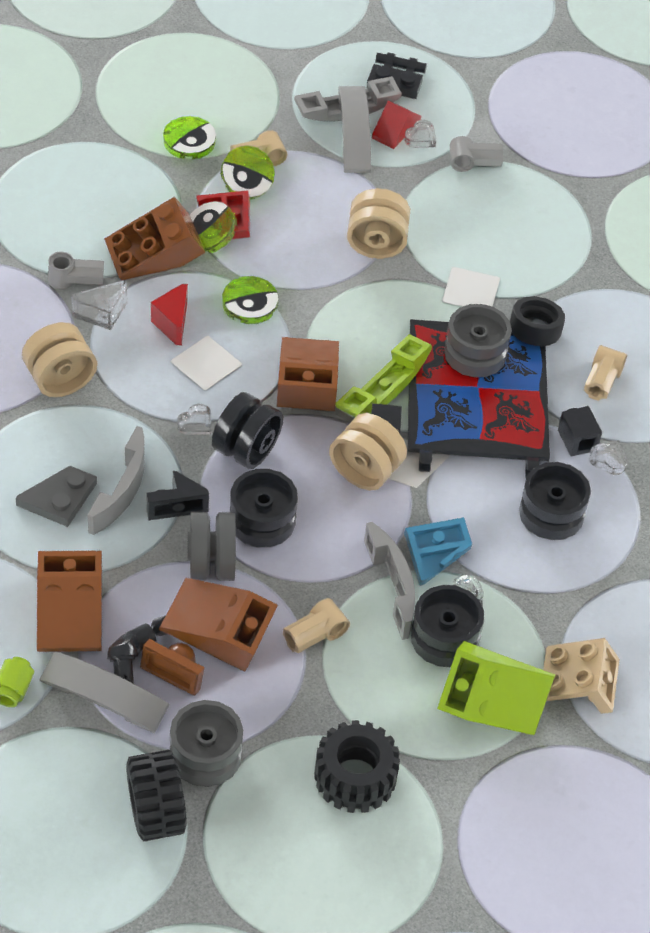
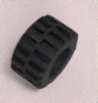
[314,720,400,813]
[126,749,187,842]

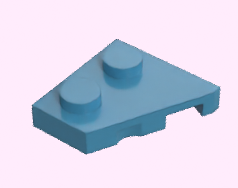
[404,517,472,586]

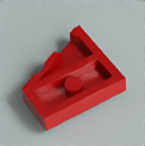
[196,190,250,240]

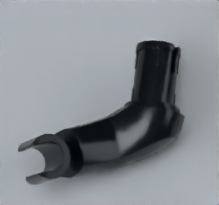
[107,615,167,684]

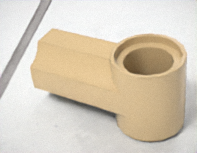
[230,130,288,166]
[584,345,627,401]
[283,598,350,653]

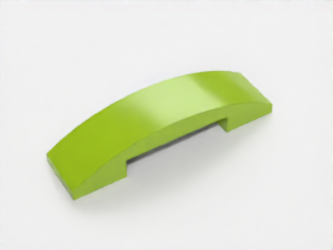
[335,334,432,417]

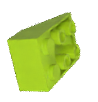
[437,641,555,735]

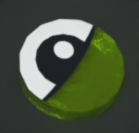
[163,116,216,159]
[220,145,275,200]
[190,201,237,253]
[222,276,278,324]

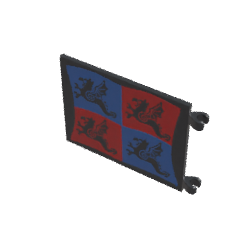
[408,319,550,478]

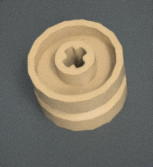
[347,188,411,259]
[22,322,97,397]
[329,413,407,491]

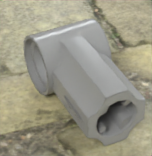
[449,136,503,172]
[48,252,104,289]

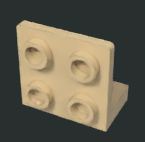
[543,638,620,714]

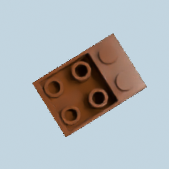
[104,197,205,281]
[277,337,339,411]
[37,551,102,652]
[159,578,278,672]

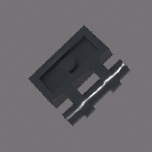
[367,52,427,99]

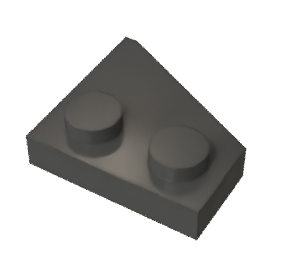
[15,466,97,527]

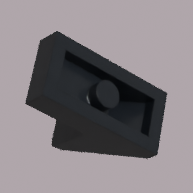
[146,470,209,521]

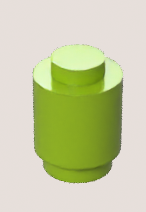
[0,657,34,707]

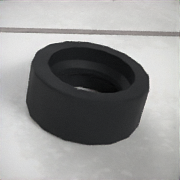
[509,296,565,346]

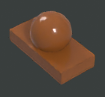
[140,639,205,696]

